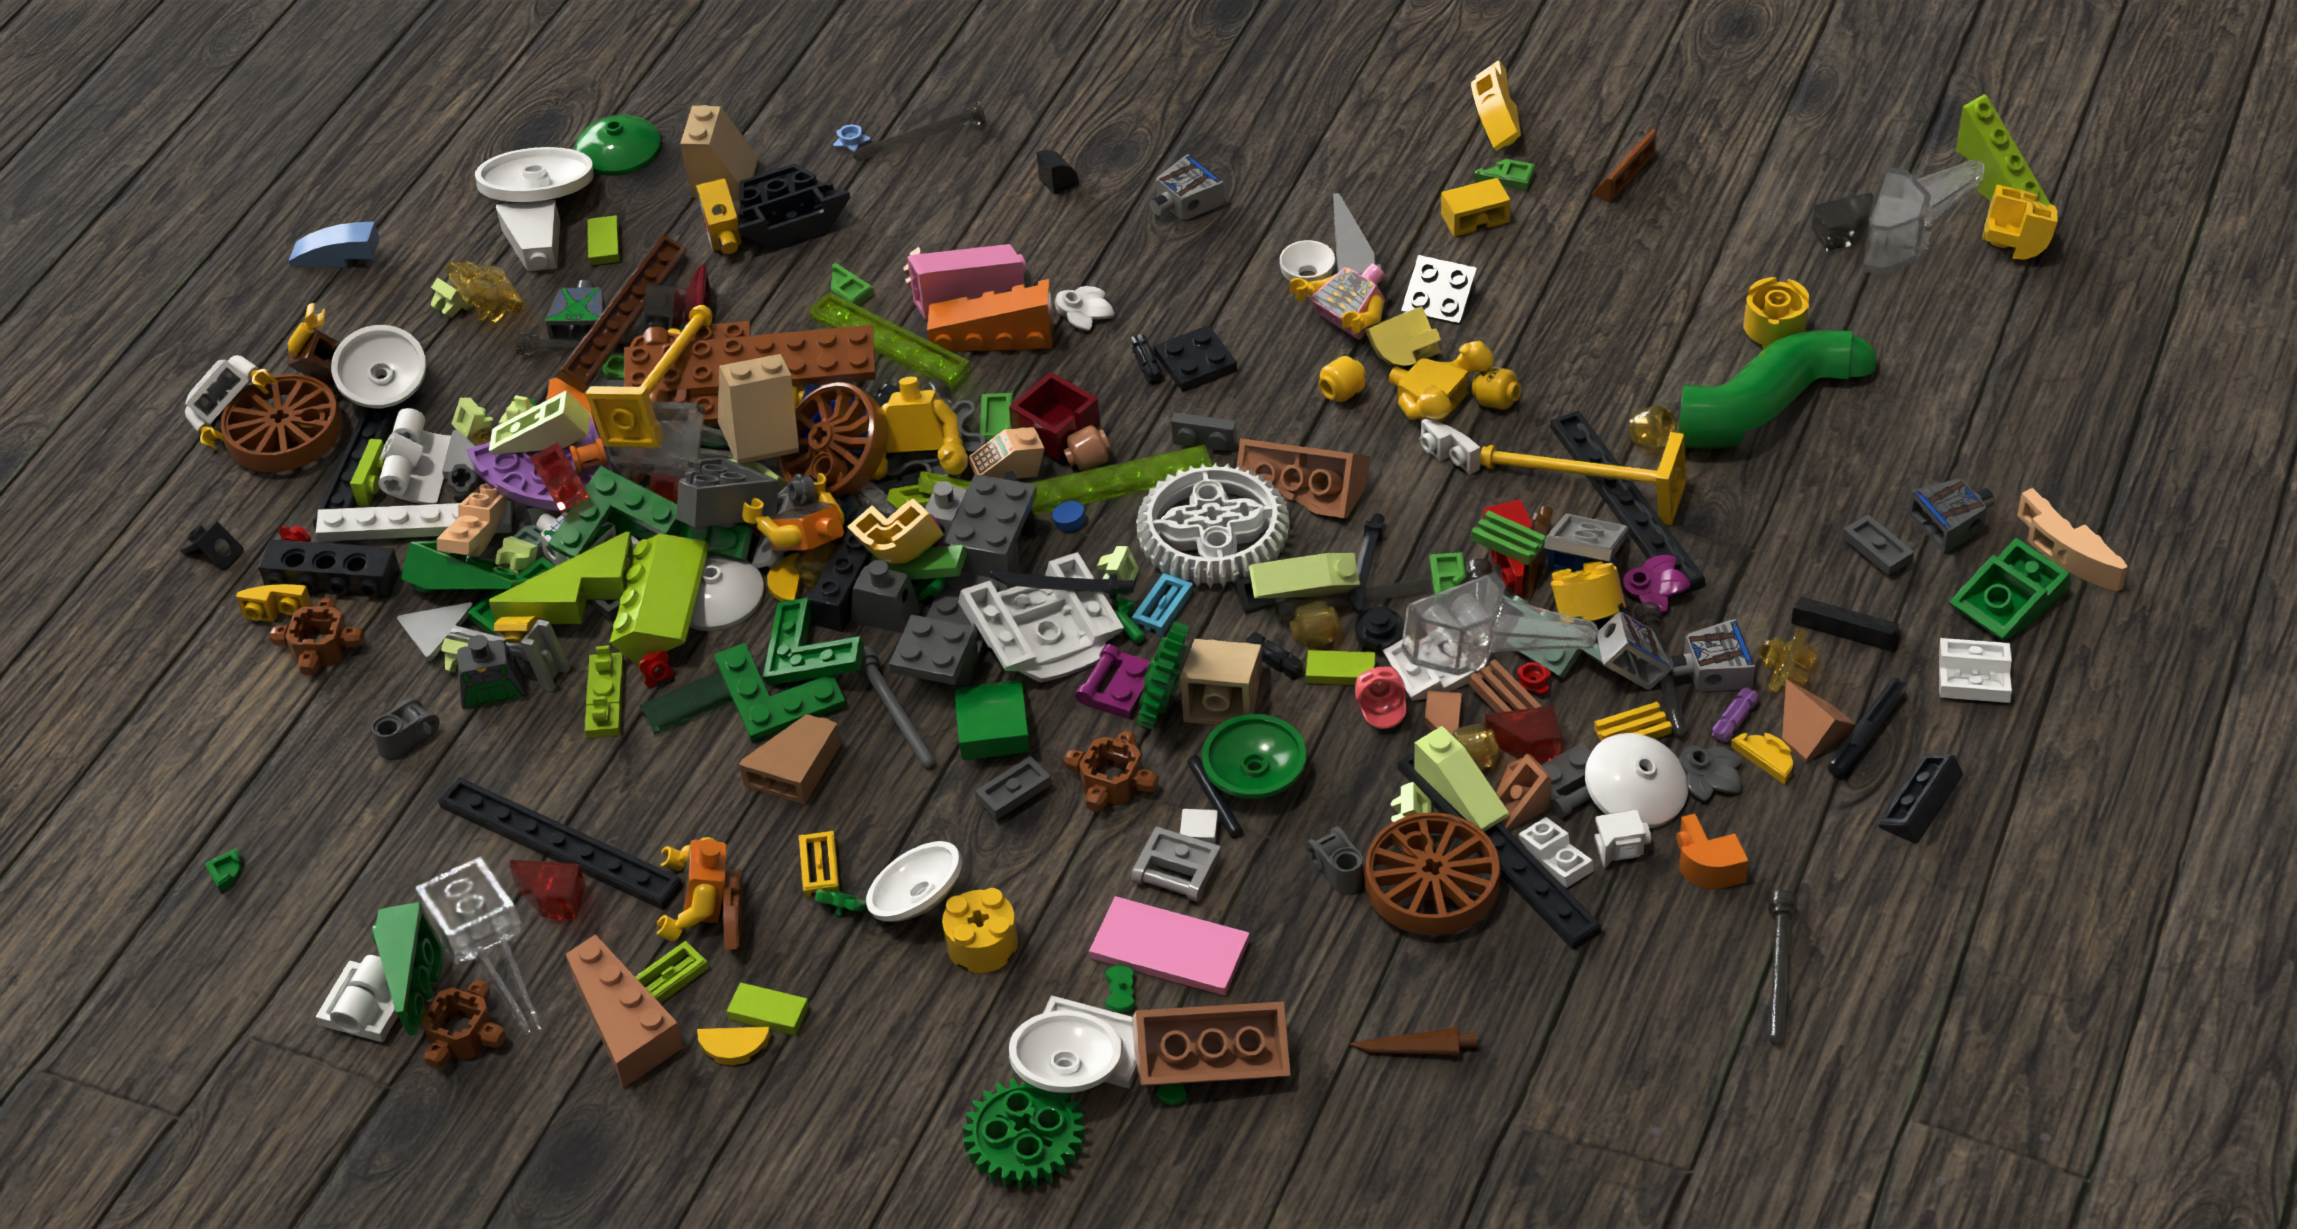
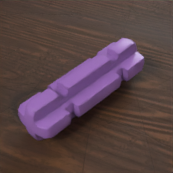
[1712,687,1758,743]

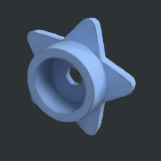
[833,125,870,153]

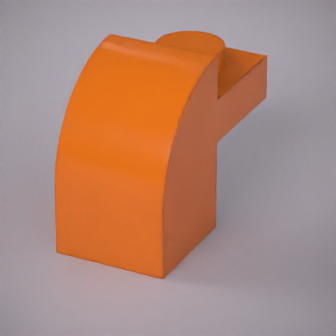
[1676,814,1748,889]

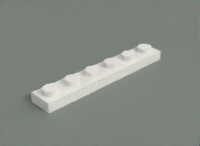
[316,501,513,542]

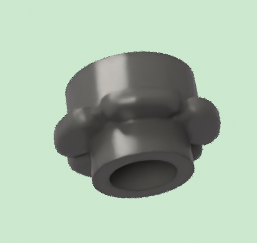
[787,474,815,505]

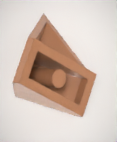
[1782,679,1856,763]
[1496,754,1552,830]

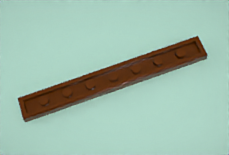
[556,234,688,393]

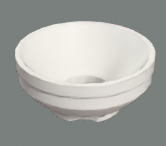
[1279,240,1335,282]

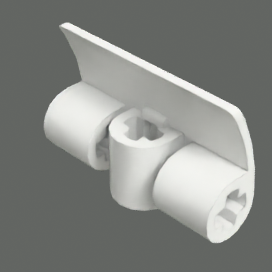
[378,408,451,505]

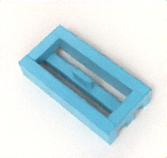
[1132,573,1193,636]

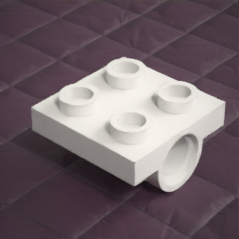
[316,955,398,1042]

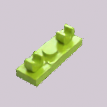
[585,646,624,738]

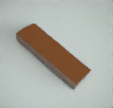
[1592,129,1657,203]

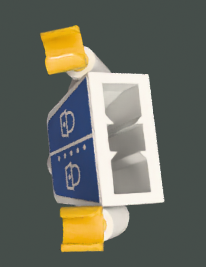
[185,355,277,451]

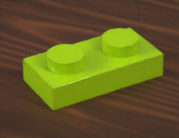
[350,439,385,506]

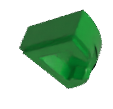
[204,848,242,893]

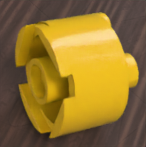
[1743,277,1809,348]
[1551,560,1626,624]
[942,888,1018,974]

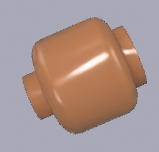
[1063,426,1113,472]

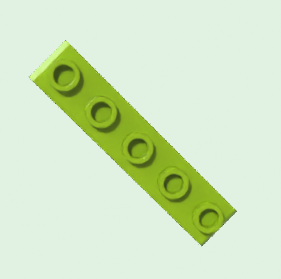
[1956,94,2059,220]
[489,532,634,624]

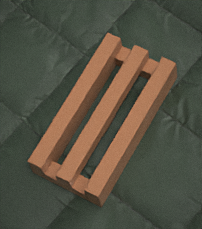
[1468,659,1541,730]

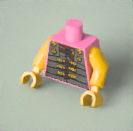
[1289,264,1385,340]

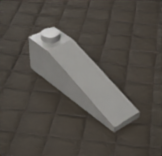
[1333,193,1381,283]

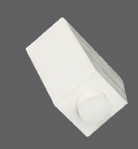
[496,200,560,271]

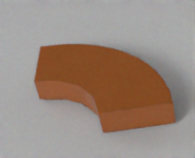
[723,869,744,950]

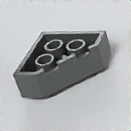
[676,457,779,531]

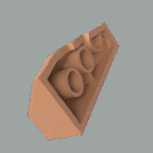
[1236,438,1371,518]

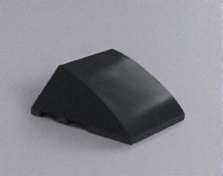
[738,163,851,250]

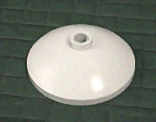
[331,325,426,408]
[689,554,764,631]
[1585,733,1688,828]
[866,841,962,922]
[1009,1010,1121,1093]

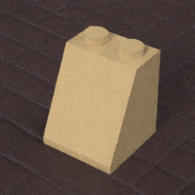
[680,105,759,199]
[718,354,799,464]
[1180,639,1262,725]

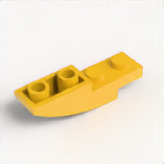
[1471,61,1521,151]

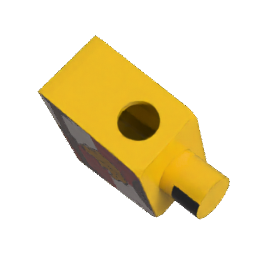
[696,178,741,254]

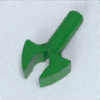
[1112,596,1145,644]

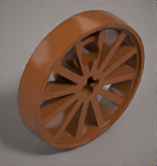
[221,374,343,472]
[779,382,888,499]
[1364,813,1501,935]

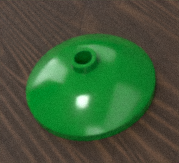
[575,114,661,176]
[1202,714,1306,799]

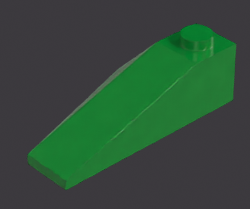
[401,541,529,593]
[372,902,444,1036]

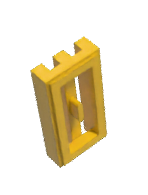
[1594,702,1672,741]
[799,831,840,898]

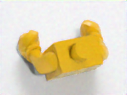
[1389,341,1494,423]
[871,376,968,480]

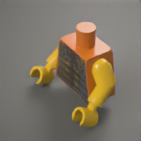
[742,473,845,550]
[657,837,727,942]

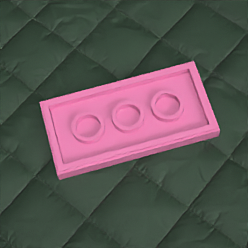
[1089,896,1250,996]

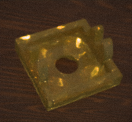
[445,261,524,323]

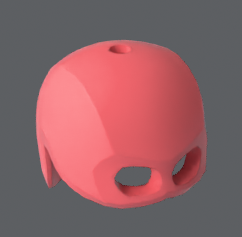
[1355,667,1406,729]

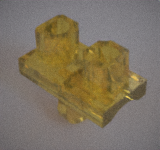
[1758,627,1819,693]

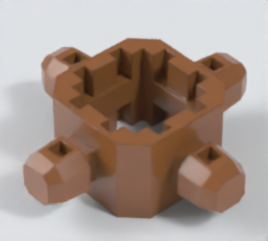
[270,598,365,676]
[1064,730,1159,812]
[421,979,506,1069]

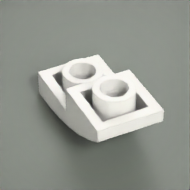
[1420,418,1480,475]
[1519,817,1594,888]

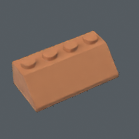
[1132,1002,1291,1086]

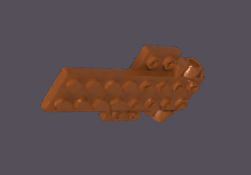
[624,321,876,429]

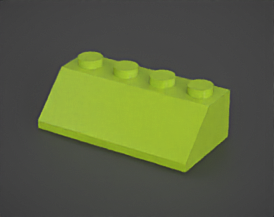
[610,533,709,665]

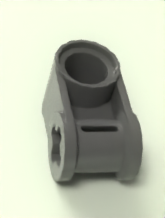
[372,697,440,759]
[1305,826,1364,894]

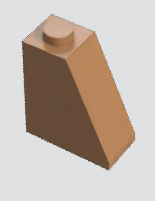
[739,714,841,805]

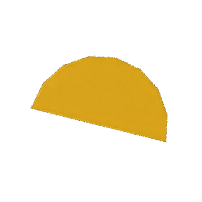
[767,552,805,602]
[1731,733,1793,785]
[697,1027,771,1066]

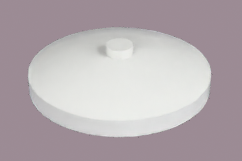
[475,147,594,202]

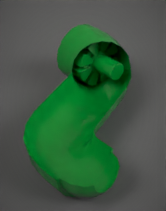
[1679,330,1876,449]

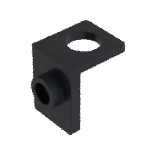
[179,521,244,570]

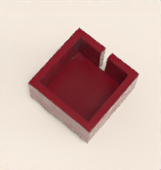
[1009,372,1100,461]

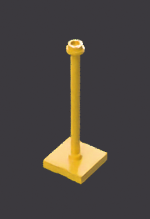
[585,305,712,448]
[1480,432,1687,526]

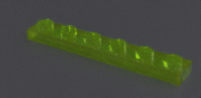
[809,292,971,388]
[1029,445,1213,515]

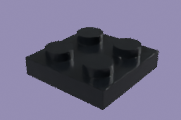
[1154,325,1237,392]

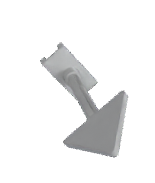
[397,602,571,692]

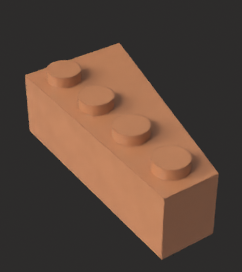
[566,934,684,1088]

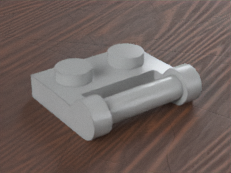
[1131,827,1221,902]

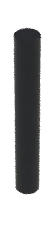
[1187,755,1243,838]

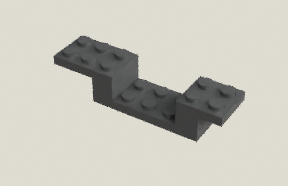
[889,474,1037,686]

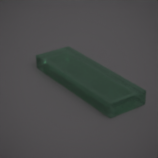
[639,671,732,735]

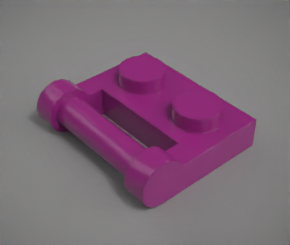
[1075,644,1150,720]

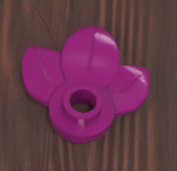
[1623,555,1691,612]

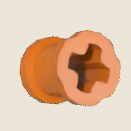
[569,438,608,474]

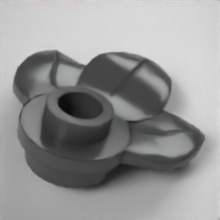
[1679,745,1742,802]

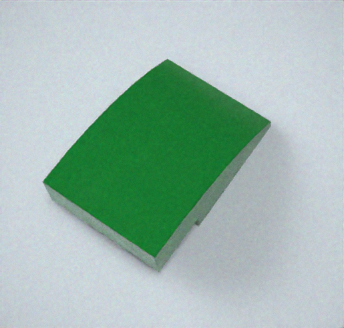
[1949,538,2071,641]
[955,680,1030,760]

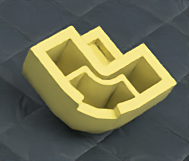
[1365,306,1441,366]

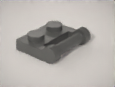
[1541,743,1592,818]

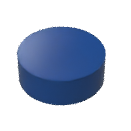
[1052,501,1086,531]

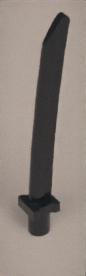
[1350,513,1385,614]
[990,570,1134,599]

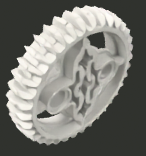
[1136,462,1290,589]

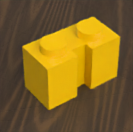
[1441,178,1511,237]

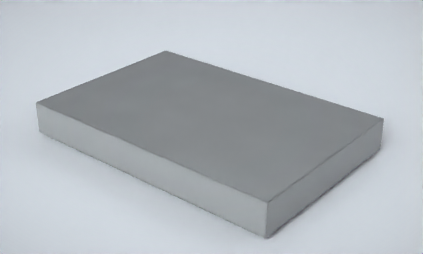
[1544,513,1629,561]

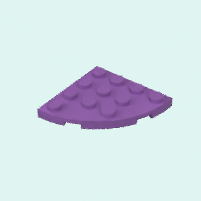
[467,417,613,510]

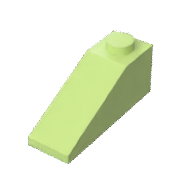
[489,391,591,455]
[1249,553,1360,598]
[1414,726,1509,832]

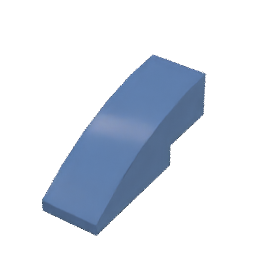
[288,222,380,267]

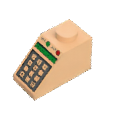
[968,427,1044,479]

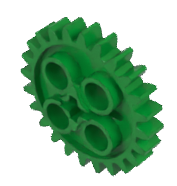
[1136,621,1189,730]
[962,1078,1086,1190]

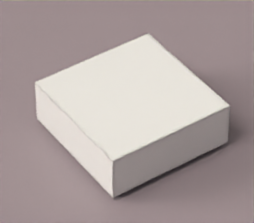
[1180,809,1218,844]

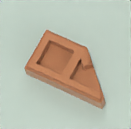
[1425,691,1462,740]

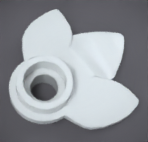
[1055,286,1114,331]

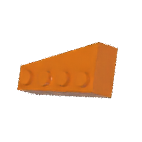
[927,279,1054,352]

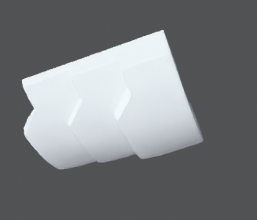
[958,552,1124,682]

